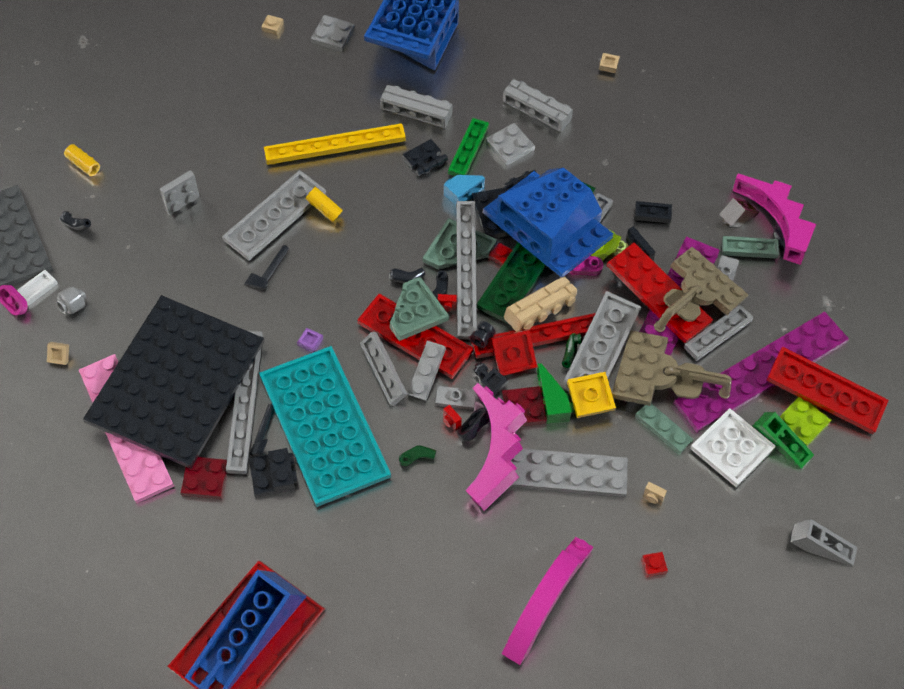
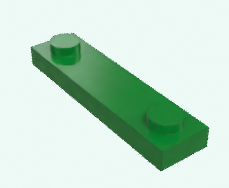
[448,118,489,176]

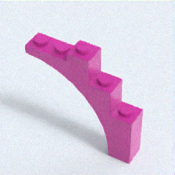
[733,173,816,265]
[466,383,527,511]

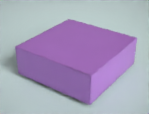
[297,328,323,353]

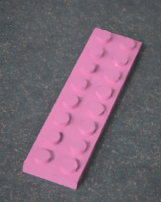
[79,354,174,504]

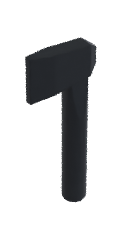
[244,245,289,290]
[250,403,274,456]

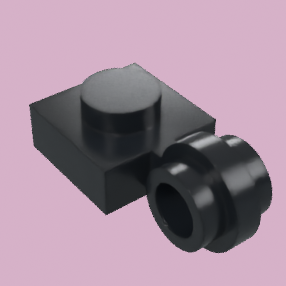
[473,362,508,396]

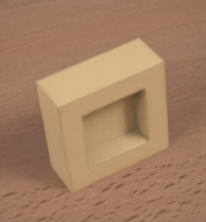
[261,15,284,35]
[599,53,620,73]
[47,342,69,365]
[643,482,667,505]

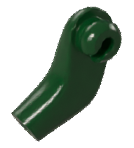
[562,333,583,368]
[399,445,437,466]

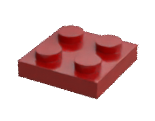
[491,329,537,376]

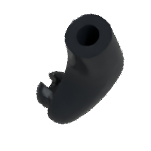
[59,211,91,231]
[389,268,426,284]
[432,270,449,300]

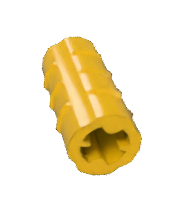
[64,144,100,176]
[305,186,343,223]

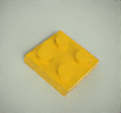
[567,372,616,418]

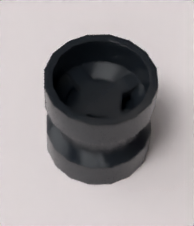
[470,321,496,348]

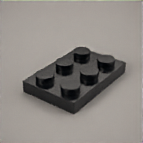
[472,187,510,238]

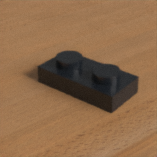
[634,201,672,223]
[626,226,656,261]

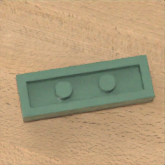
[722,236,779,258]
[635,403,694,455]

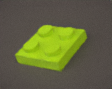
[780,397,831,447]

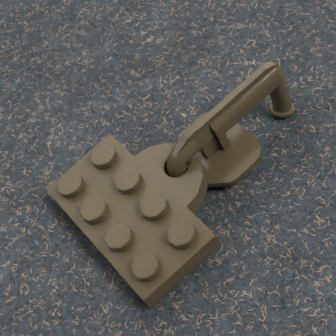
[654,247,748,332]
[612,330,732,406]

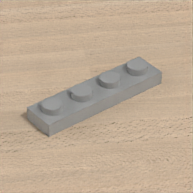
[684,305,754,361]
[360,332,407,405]

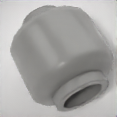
[56,287,86,315]

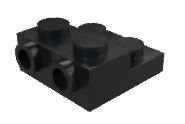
[249,448,298,498]

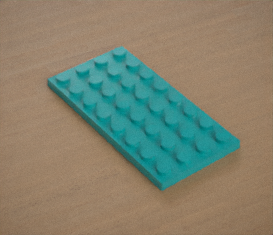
[259,346,391,507]

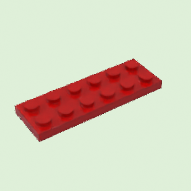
[606,243,713,344]
[357,293,474,379]
[766,346,889,434]

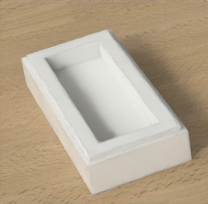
[17,270,58,306]

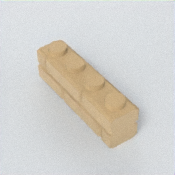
[504,276,578,332]

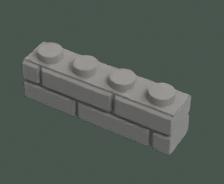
[503,79,573,132]
[380,85,452,128]

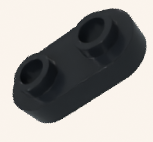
[457,408,489,441]

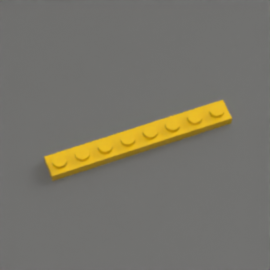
[264,123,406,165]

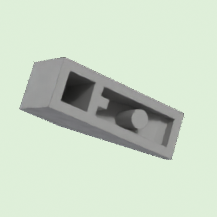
[790,519,857,566]

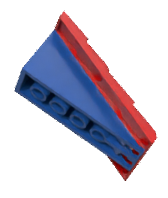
[167,560,325,689]

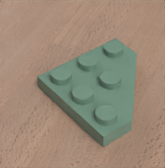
[422,218,497,269]
[390,277,449,341]

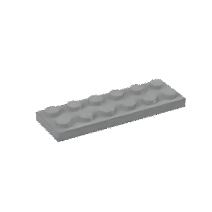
[222,170,326,260]
[561,291,641,395]
[510,449,628,498]

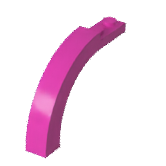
[502,537,593,665]

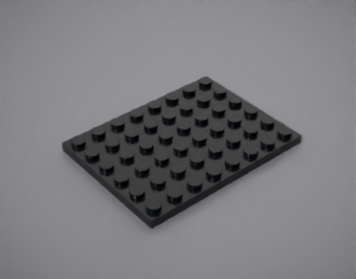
[83,295,264,469]

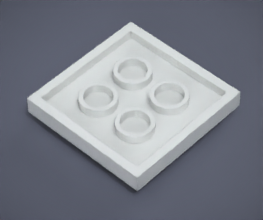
[690,408,776,488]

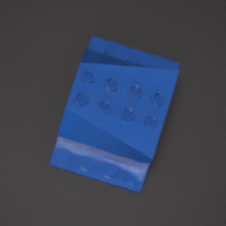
[364,0,459,71]
[483,168,613,278]

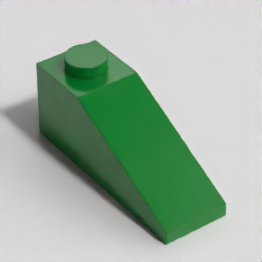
[537,363,574,424]
[752,412,814,469]

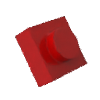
[488,243,512,266]
[438,294,457,312]
[442,405,462,431]
[641,552,668,577]

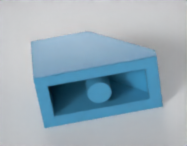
[444,175,485,206]

